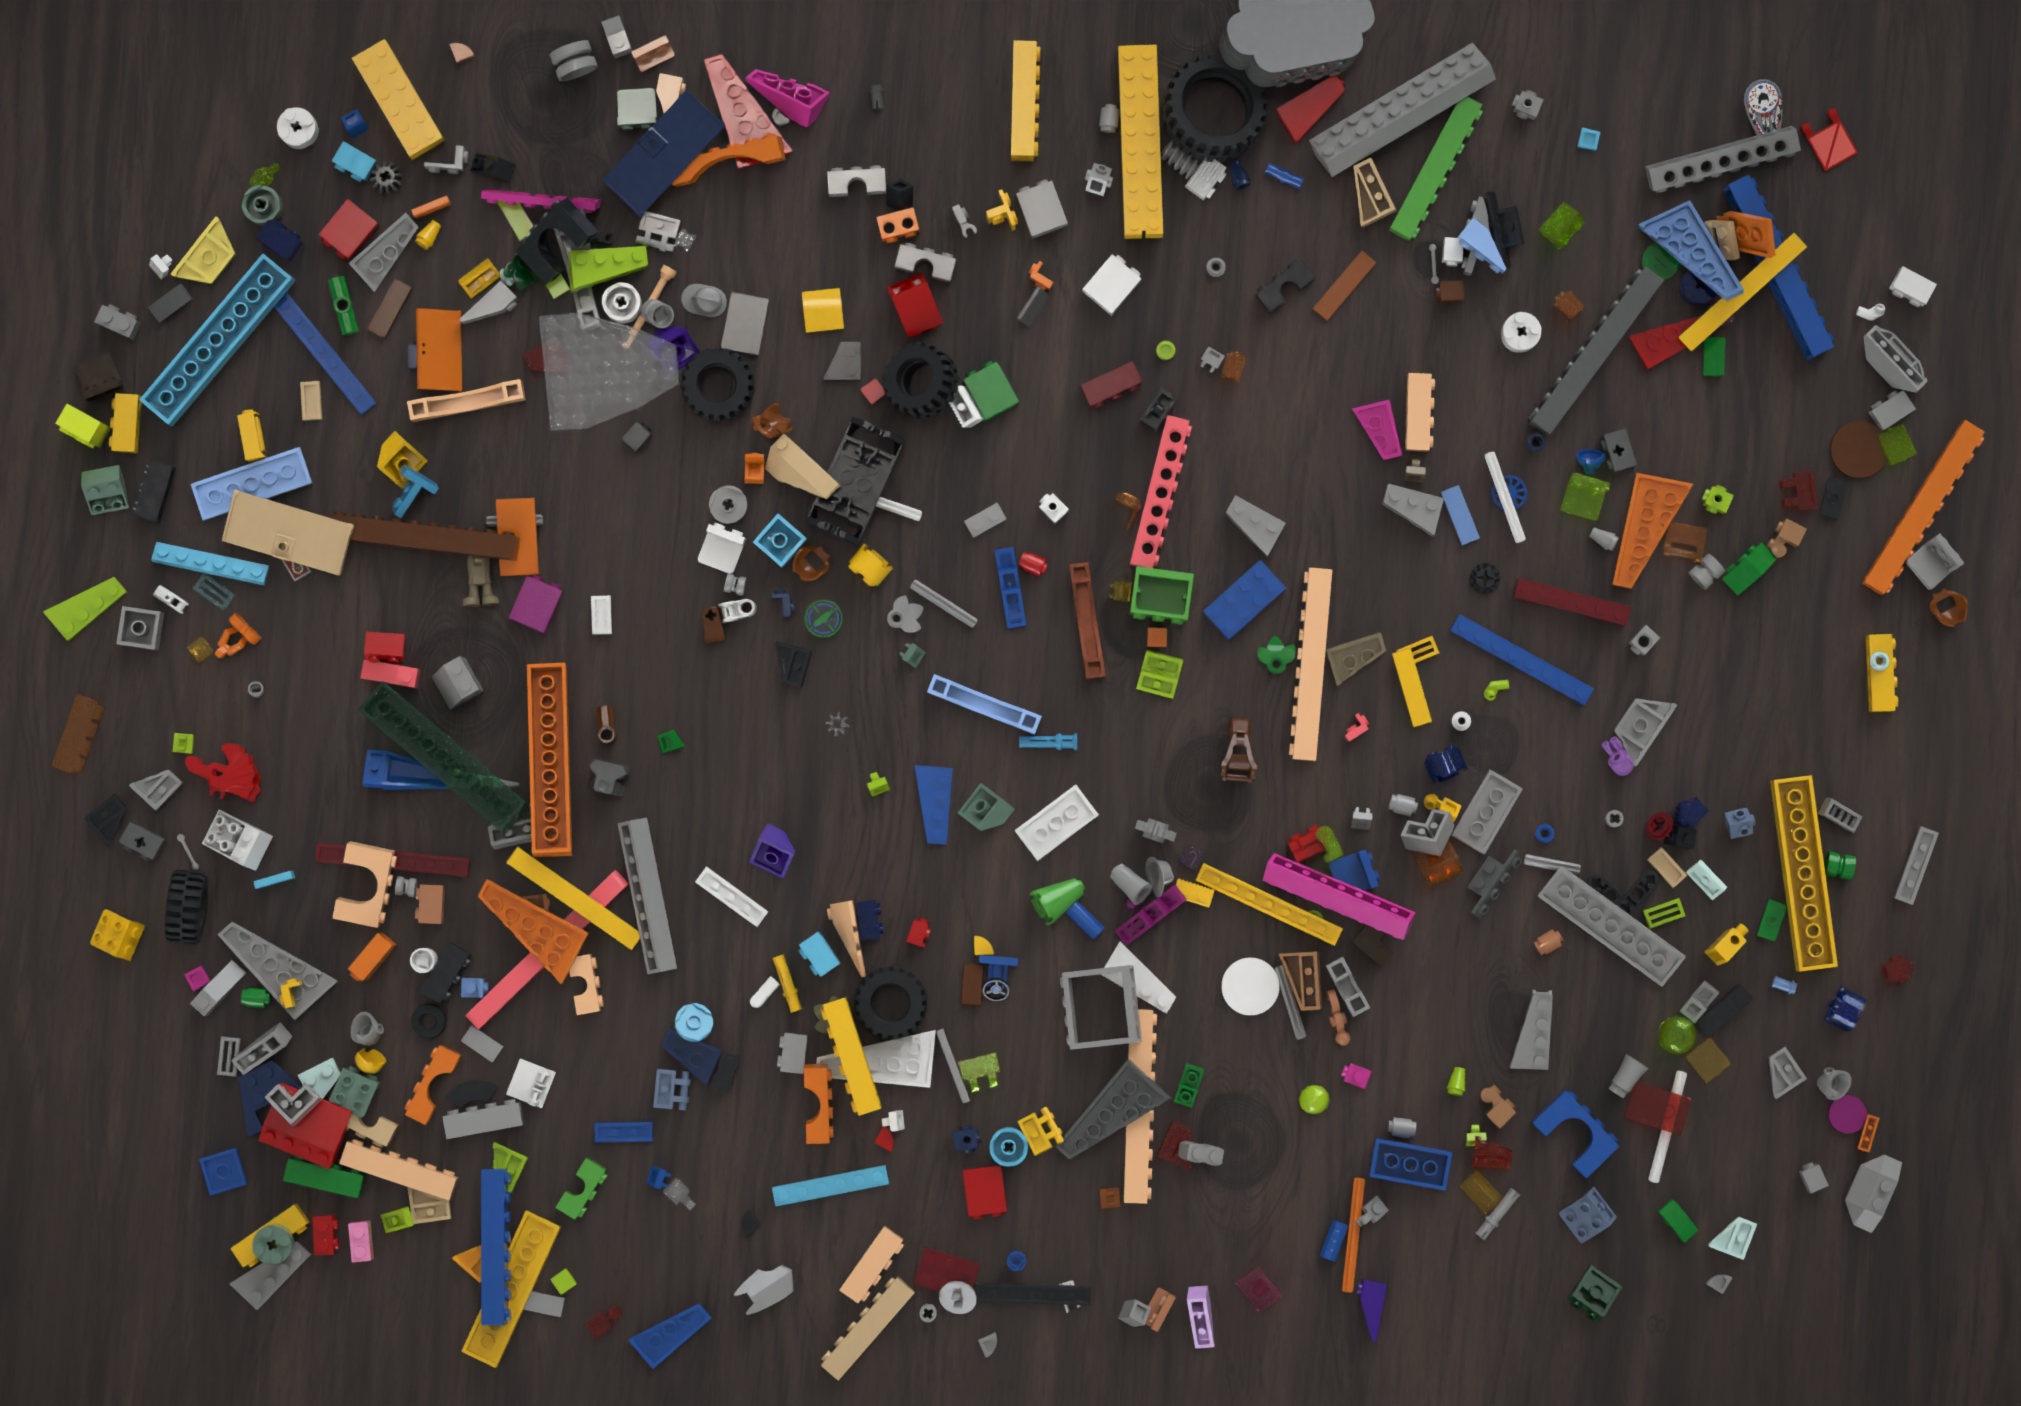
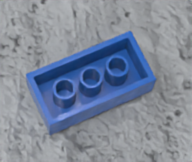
[1203,560,1286,640]
[1368,1137,1452,1191]

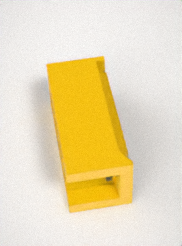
[237,409,267,462]

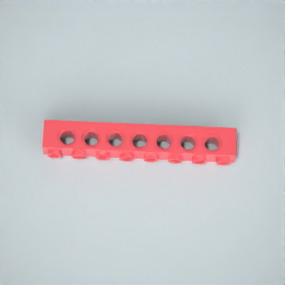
[1130,415,1192,568]

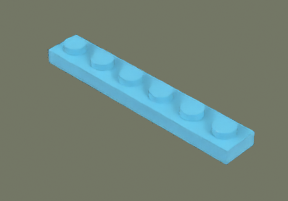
[151,542,269,585]
[772,1165,889,1206]

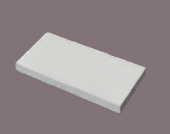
[1015,785,1099,861]

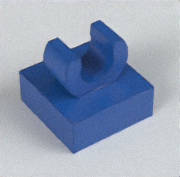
[646,1165,671,1189]

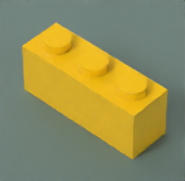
[109,393,142,454]

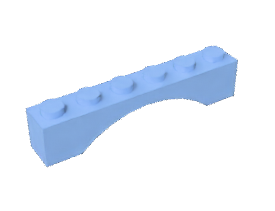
[927,674,1042,735]

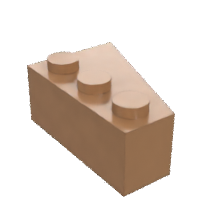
[1279,951,1323,1011]

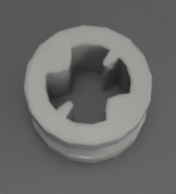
[1605,810,1624,828]

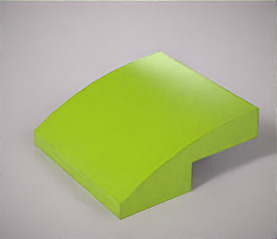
[1136,650,1184,699]

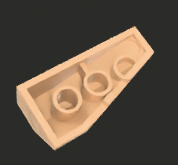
[827,900,866,977]

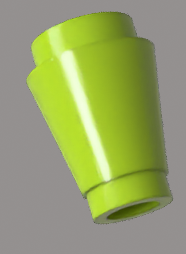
[1446,1067,1465,1096]

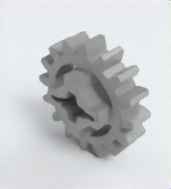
[1135,819,1177,843]

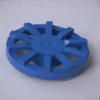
[1491,475,1527,510]

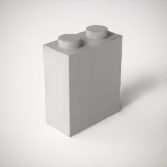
[1016,179,1068,239]

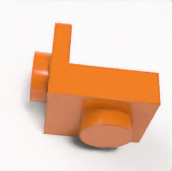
[1029,261,1053,291]
[744,453,765,484]

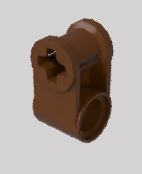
[702,606,726,644]

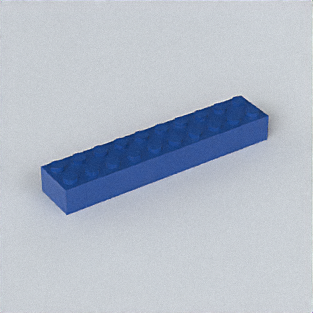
[1722,175,1835,361]

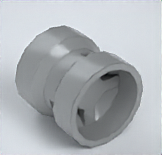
[724,573,747,596]
[395,876,417,897]

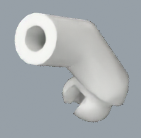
[1856,303,1885,321]

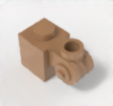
[1766,518,1807,558]
[1480,1085,1516,1129]

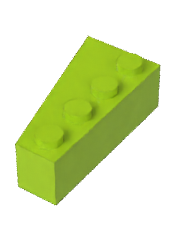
[567,246,648,293]

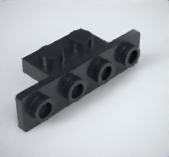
[1485,192,1525,268]

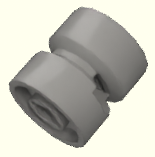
[641,299,674,328]
[1688,554,1725,590]

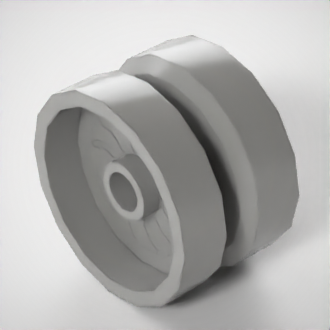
[549,40,598,81]

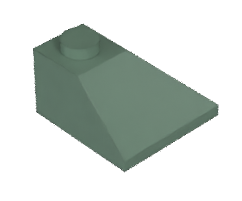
[958,783,1015,831]

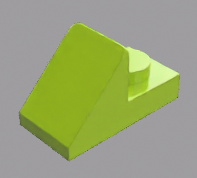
[381,1206,414,1233]

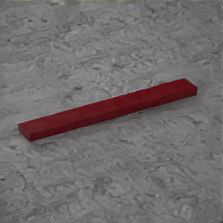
[315,843,471,878]

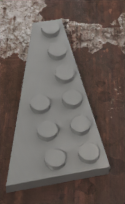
[218,922,338,1020]

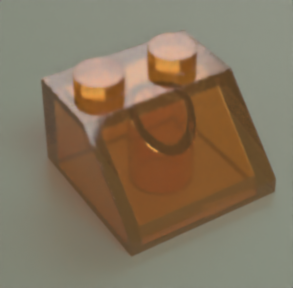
[1411,839,1463,888]

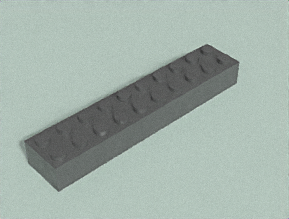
[1528,266,1664,438]

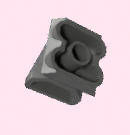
[587,759,630,797]

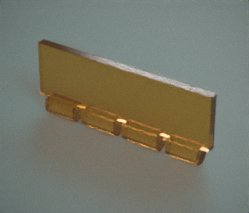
[51,694,104,774]

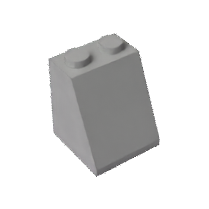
[432,656,484,710]

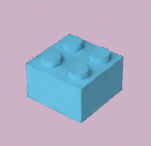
[798,931,841,976]

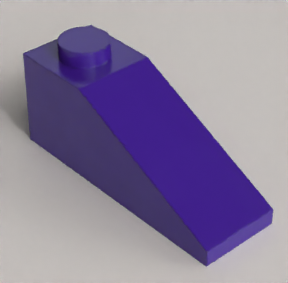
[1357,1279,1387,1342]

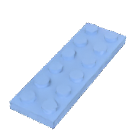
[191,447,313,521]

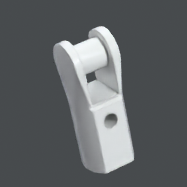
[153,585,189,614]
[750,976,780,1008]

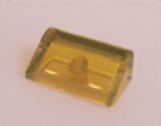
[1460,1170,1502,1214]

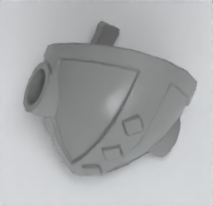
[351,1012,384,1046]
[1817,1068,1852,1100]

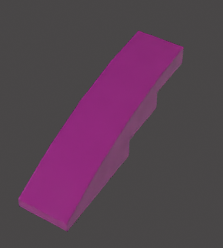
[1114,885,1187,946]

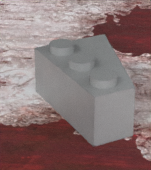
[1382,484,1444,537]
[1225,495,1286,558]
[488,804,531,850]

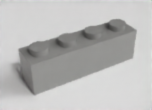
[442,1099,524,1139]

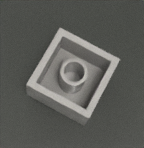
[116,606,164,651]

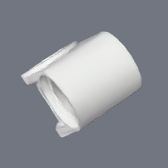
[718,599,757,623]

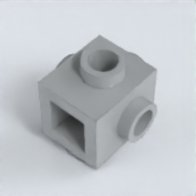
[1512,90,1544,120]
[1085,163,1113,196]

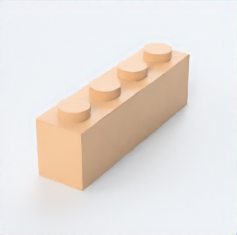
[1405,373,1435,452]
[840,1226,904,1303]

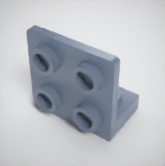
[1559,1187,1617,1244]

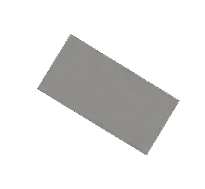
[1451,769,1523,855]

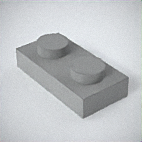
[964,503,1007,538]

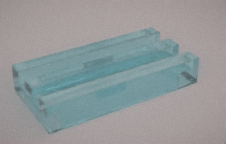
[193,573,236,611]

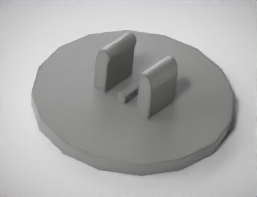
[939,1281,977,1314]

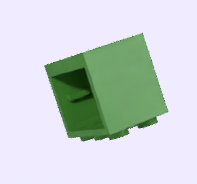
[1130,566,1194,625]

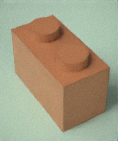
[415,885,445,924]

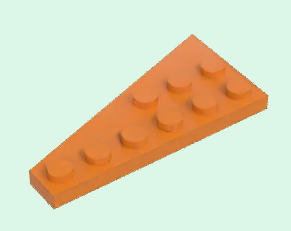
[1612,473,1694,589]
[478,879,589,984]

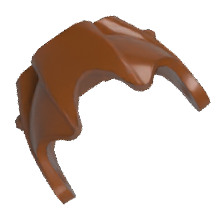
[751,403,793,439]
[793,545,830,581]
[1929,588,1968,627]

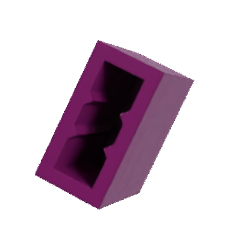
[509,574,564,634]

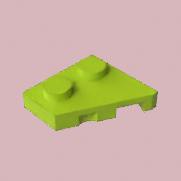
[493,1142,528,1193]

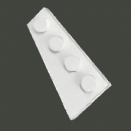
[1101,942,1176,1014]

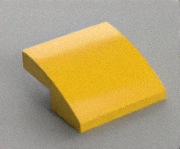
[802,288,844,333]

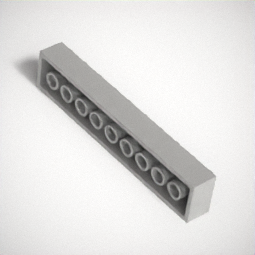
[1309,42,1496,177]

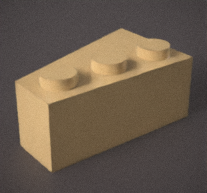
[1354,158,1397,228]

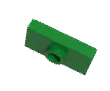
[1756,899,1787,942]

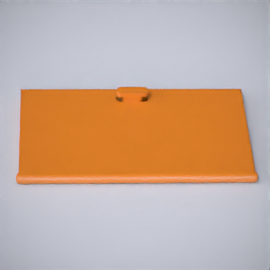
[416,308,462,392]

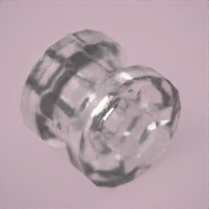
[674,229,697,252]

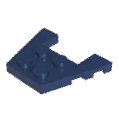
[239,1060,302,1137]

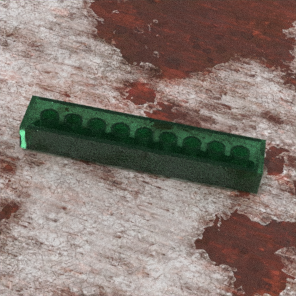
[358,681,530,835]

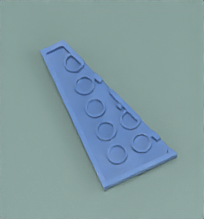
[1638,200,1744,301]

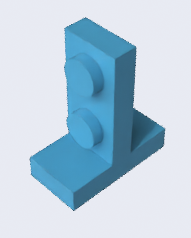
[392,464,439,518]

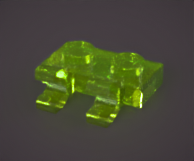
[958,1053,1000,1093]

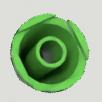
[1030,878,1085,926]

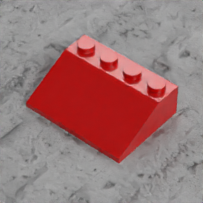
[258,1083,352,1169]

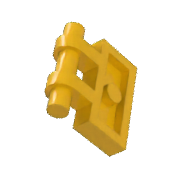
[1017,1107,1064,1156]

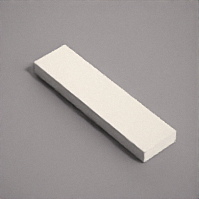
[695,866,768,927]

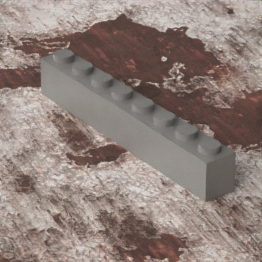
[617,818,677,974]

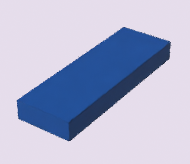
[594,1122,653,1142]

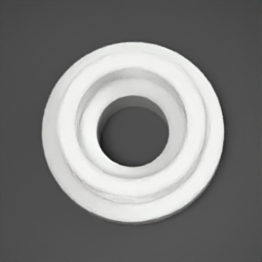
[1452,712,1471,731]

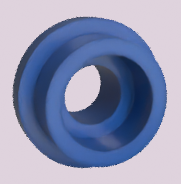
[1535,824,1554,843]

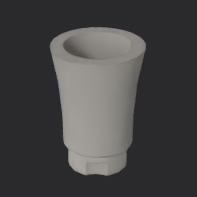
[1110,863,1153,905]
[1609,1054,1649,1098]

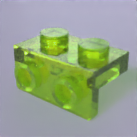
[1538,202,1585,249]

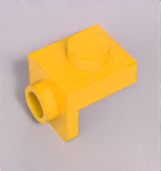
[279,978,302,1008]

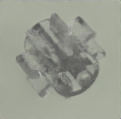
[826,712,850,736]

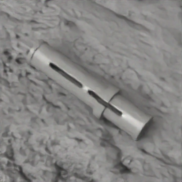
[1475,1188,1520,1241]

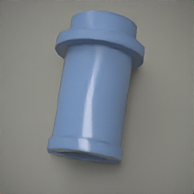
[1771,976,1797,995]

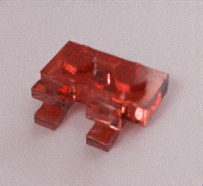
[1779,471,1818,511]

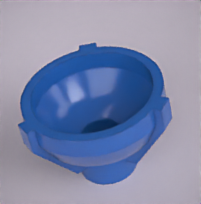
[1576,449,1605,474]

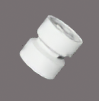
[410,948,438,973]

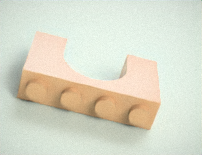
[333,841,397,928]

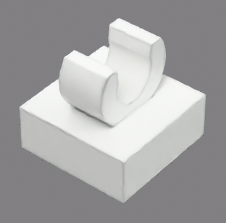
[149,254,172,280]
[882,1110,905,1131]

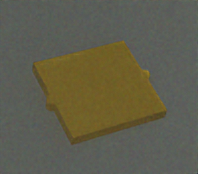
[1685,1037,1731,1083]

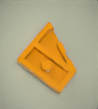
[452,1245,481,1283]

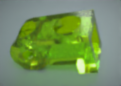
[1315,826,1344,864]

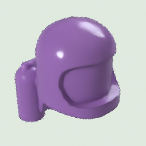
[1602,736,1634,776]

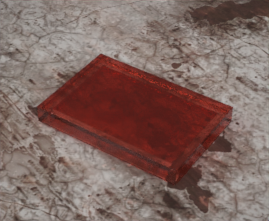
[1625,1081,1692,1136]

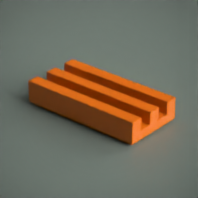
[411,195,451,219]

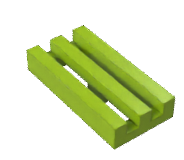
[1643,898,1686,929]

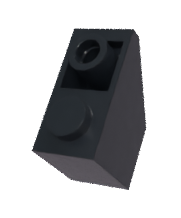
[470,153,516,183]

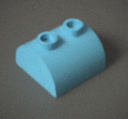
[753,514,807,567]

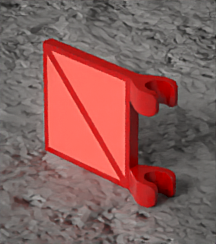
[1800,108,1858,172]

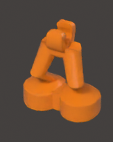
[215,613,262,658]

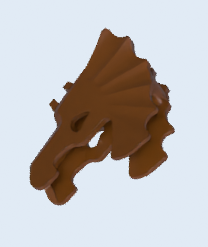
[1220,717,1257,783]

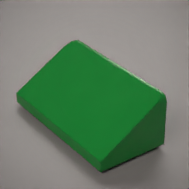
[1703,337,1725,377]

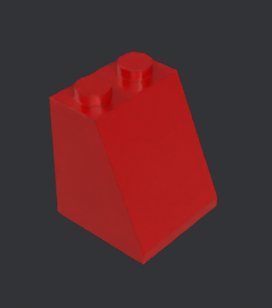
[886,272,943,338]

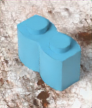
[332,141,378,182]

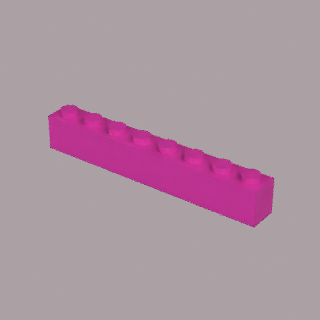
[1262,853,1416,940]

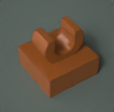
[1100,1187,1121,1209]

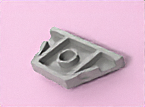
[1614,698,1677,767]

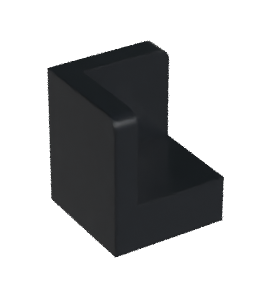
[886,179,913,211]

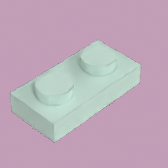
[1686,859,1727,900]

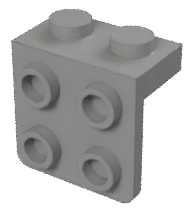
[1906,533,1964,590]

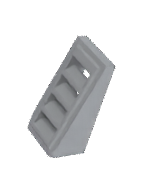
[1818,798,1862,833]

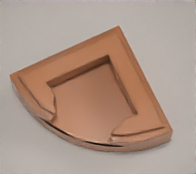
[450,43,475,63]

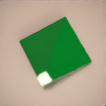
[657,730,684,754]

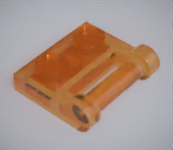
[1663,522,1708,562]

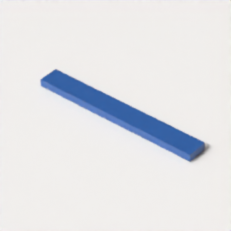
[274,292,377,415]

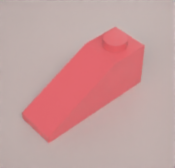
[360,660,421,689]

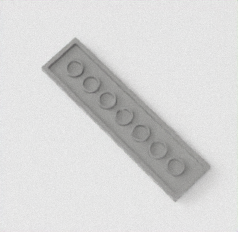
[1538,865,1686,987]

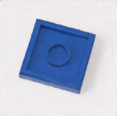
[199,1147,248,1196]

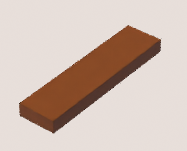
[1313,251,1376,321]

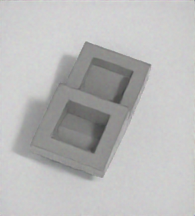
[1680,979,1720,1023]

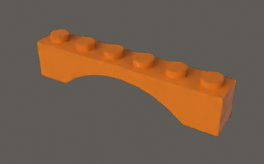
[672,133,786,187]

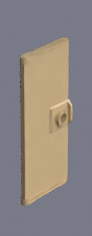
[222,489,354,576]

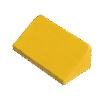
[458,258,500,299]

